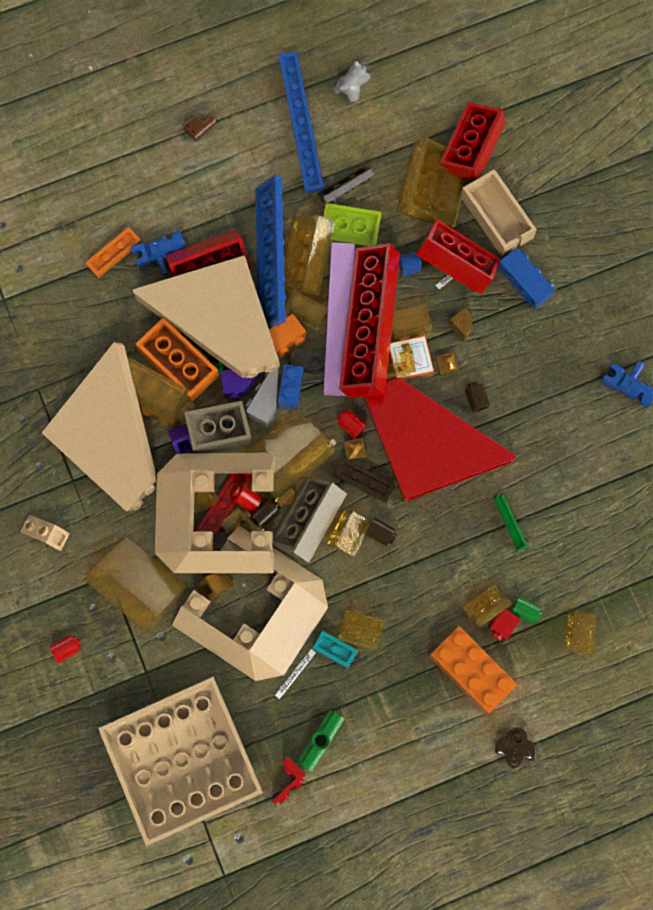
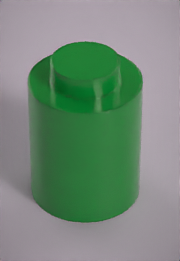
[511,596,543,625]

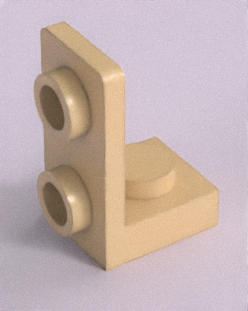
[20,515,70,551]

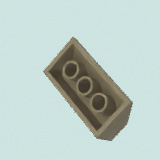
[273,475,347,563]

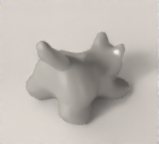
[334,61,370,102]

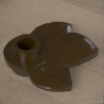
[495,727,536,768]

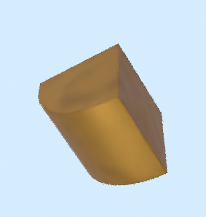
[449,308,472,342]
[198,573,234,601]

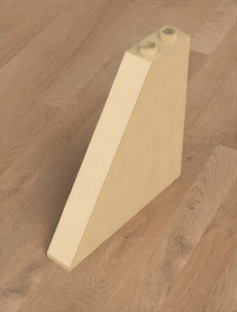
[133,256,280,378]
[42,342,157,512]

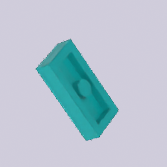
[313,631,358,669]

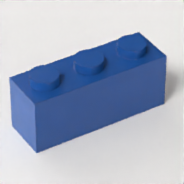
[498,248,555,310]

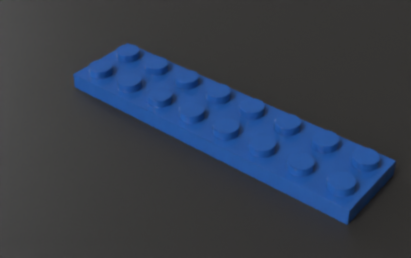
[255,175,286,329]

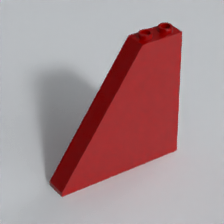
[363,377,516,502]

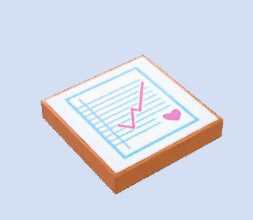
[389,336,434,380]

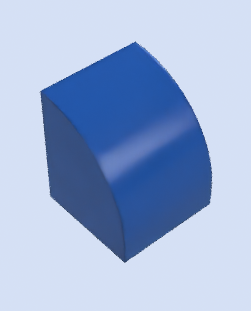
[399,252,422,276]

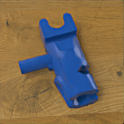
[130,230,186,275]
[601,361,653,409]

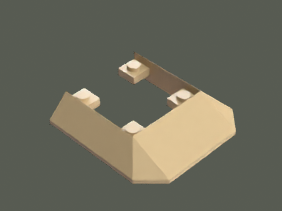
[155,453,275,573]
[172,526,328,681]

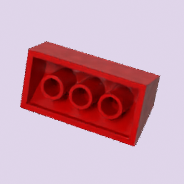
[440,102,505,182]
[416,219,501,295]
[165,229,252,277]

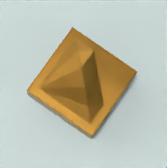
[435,352,459,376]
[344,438,367,461]
[276,488,296,510]

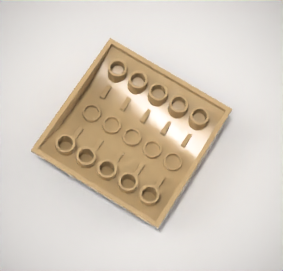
[98,677,263,846]

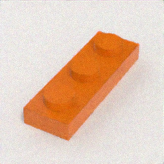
[85,227,142,279]

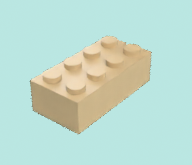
[461,169,537,257]

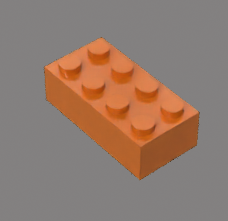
[135,317,220,403]
[429,626,518,715]

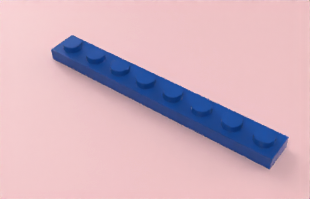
[279,52,324,193]

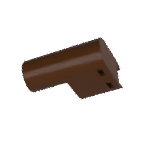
[182,115,217,141]

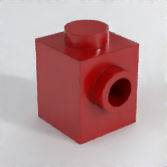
[488,608,521,641]

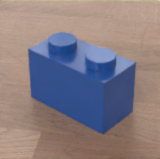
[278,364,304,410]

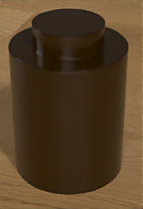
[464,381,490,413]
[250,499,281,529]
[366,518,397,547]

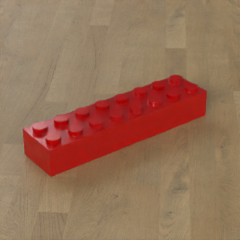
[339,243,400,398]

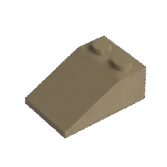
[184,401,251,451]

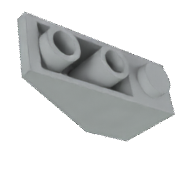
[245,367,279,427]

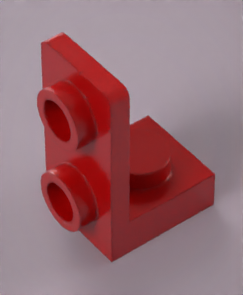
[272,757,305,804]

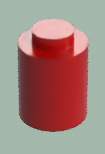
[337,410,367,439]
[230,483,261,512]
[49,634,82,664]

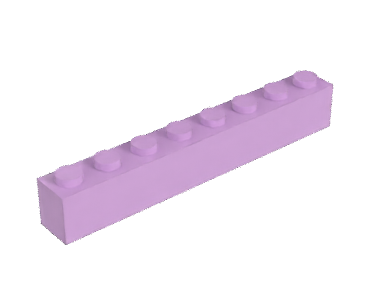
[324,243,355,396]

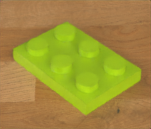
[319,203,382,247]

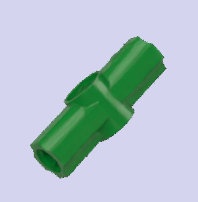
[297,710,345,772]

